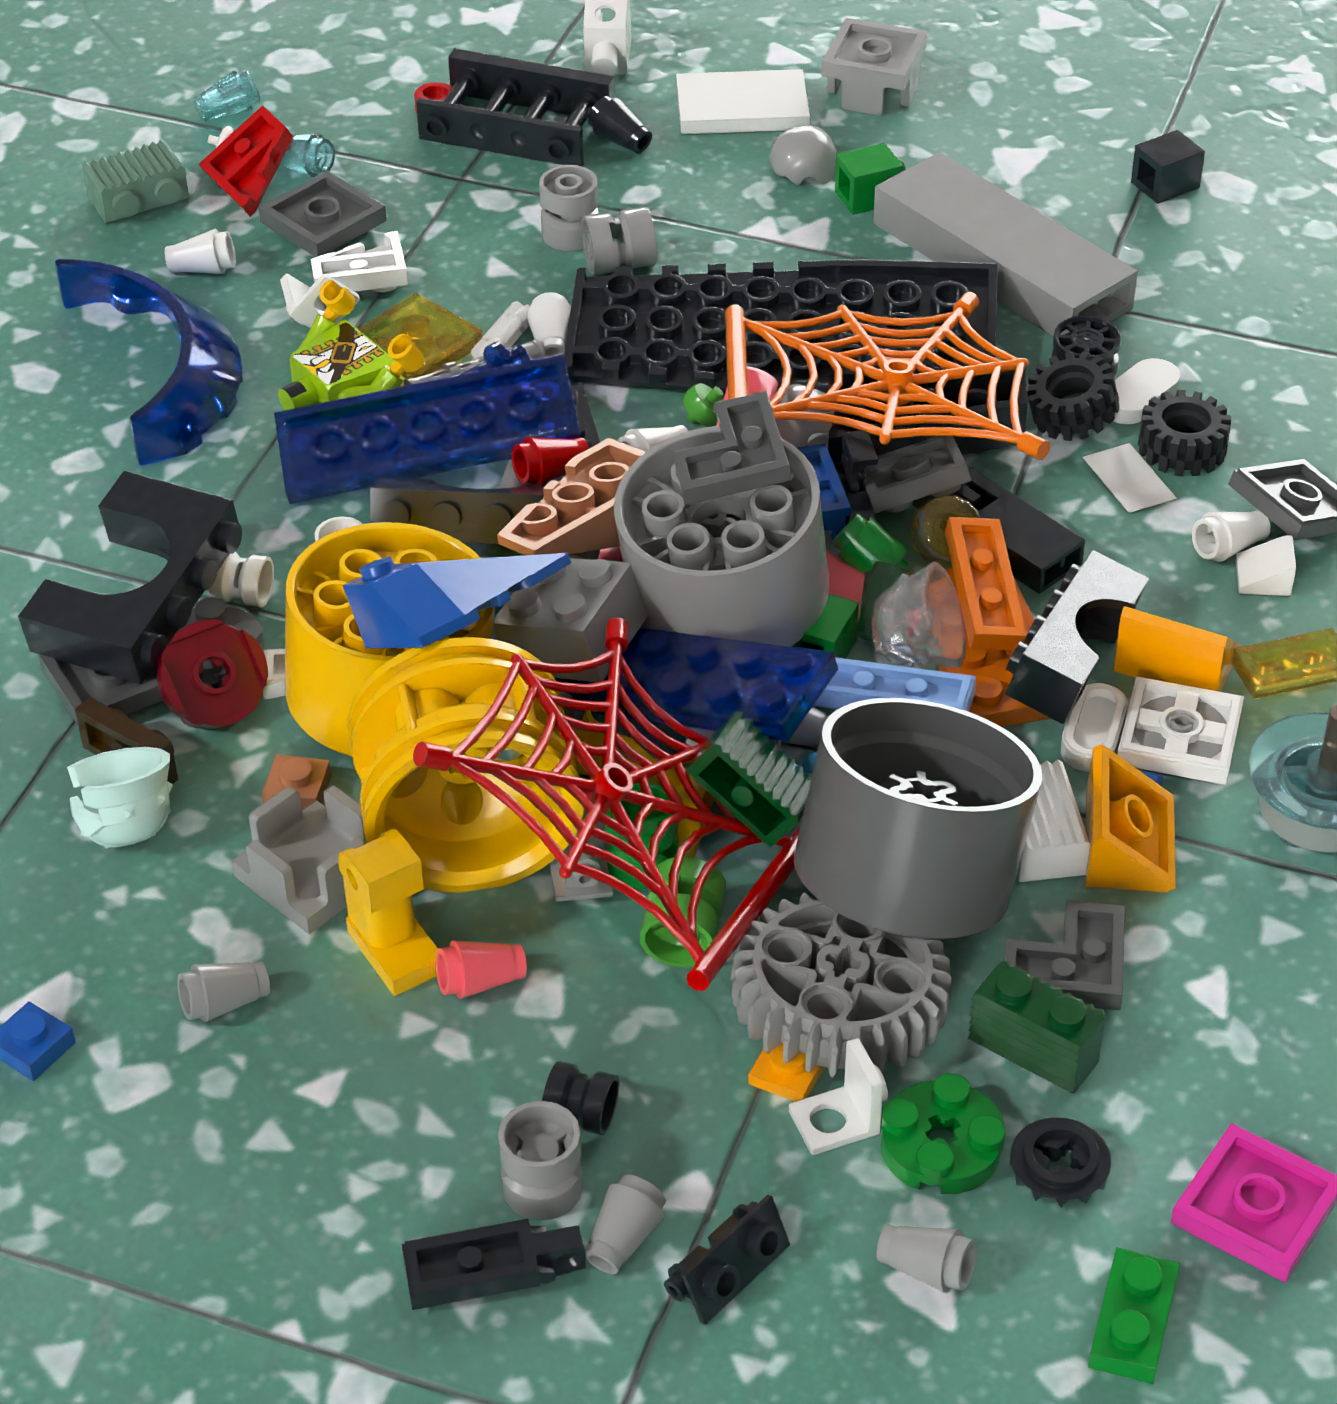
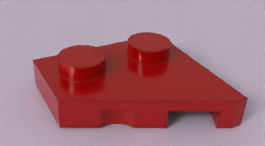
[198,105,293,217]

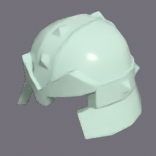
[67,747,173,849]

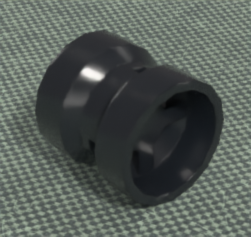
[542,1061,620,1135]

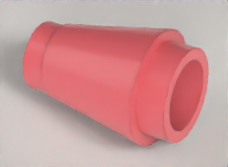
[436,940,527,999]

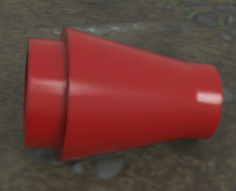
[512,437,589,484]

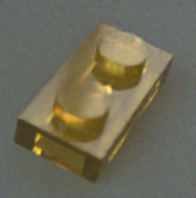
[1232,628,1337,699]

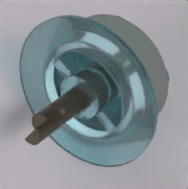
[1249,705,1337,852]

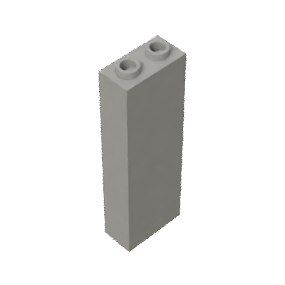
[873,152,1138,337]

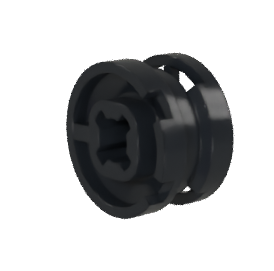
[1051,316,1121,377]

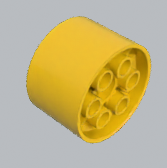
[285,522,495,757]

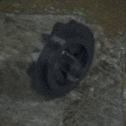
[1009,1117,1111,1208]

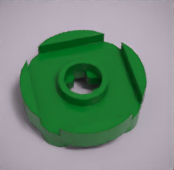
[881,1073,1005,1194]

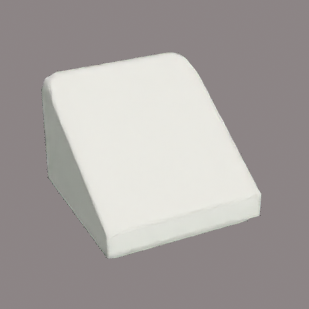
[1235,535,1296,596]

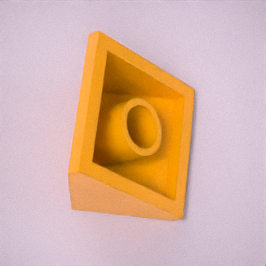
[1113,606,1242,692]
[1085,744,1176,892]

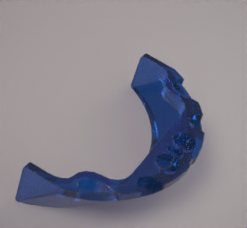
[55,259,243,466]

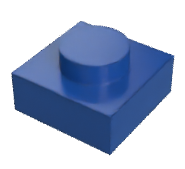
[0,1001,76,1081]

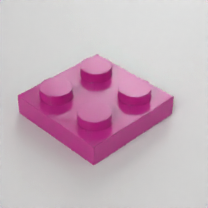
[1170,1123,1337,1283]

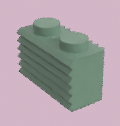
[82,139,189,224]

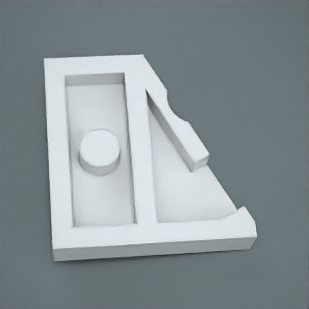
[311,231,408,292]

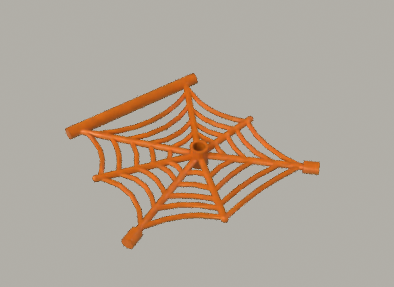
[725,292,1050,460]

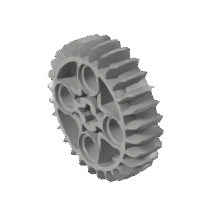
[731,893,952,1078]

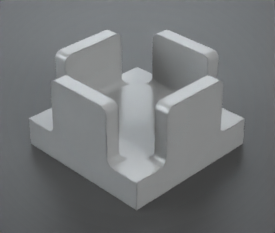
[822,18,928,116]
[232,785,367,934]

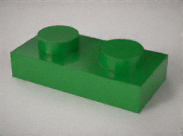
[1088,1247,1180,1384]

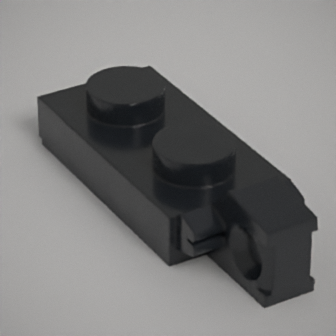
[402,1218,586,1310]

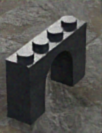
[18,471,242,684]

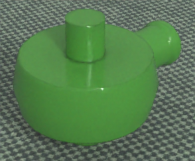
[683,383,724,427]

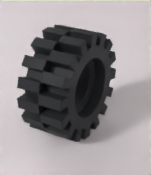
[1027,352,1120,441]
[1138,390,1231,476]

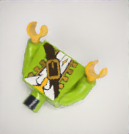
[278,280,424,424]

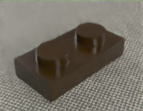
[75,697,178,785]

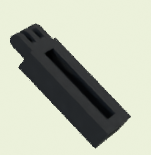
[912,468,1085,594]

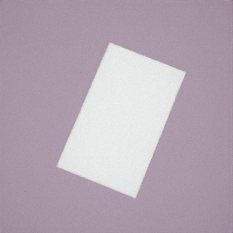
[1082,443,1177,513]

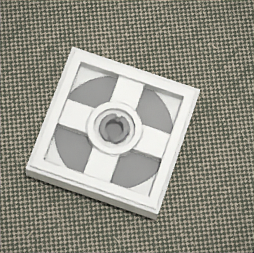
[1117,676,1244,785]

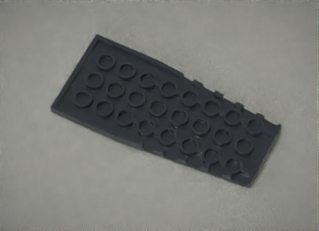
[563,259,998,394]

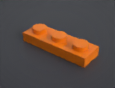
[945,517,1027,650]

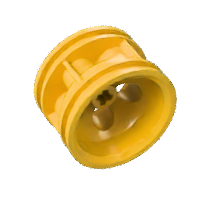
[348,637,584,893]

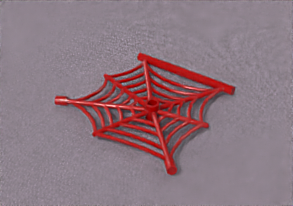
[413,618,800,991]

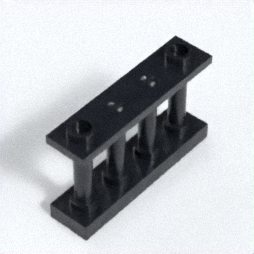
[416,48,615,166]

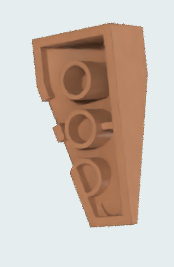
[497,438,645,555]

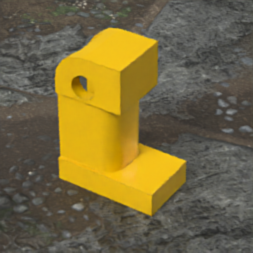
[338,829,438,997]

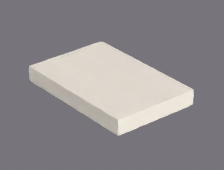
[676,69,810,134]

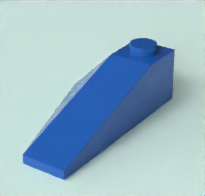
[342,553,571,648]

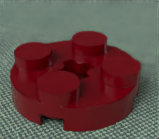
[157,619,268,729]

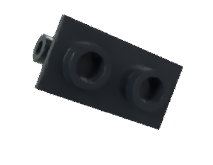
[664,1195,790,1325]

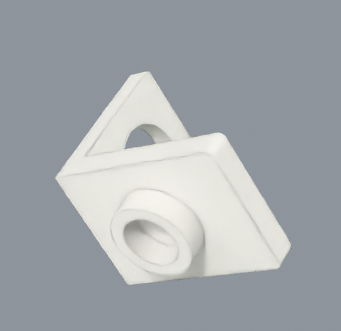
[280,273,360,328]
[789,1038,888,1155]

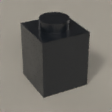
[1131,130,1205,204]

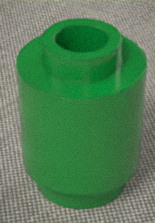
[831,512,909,587]

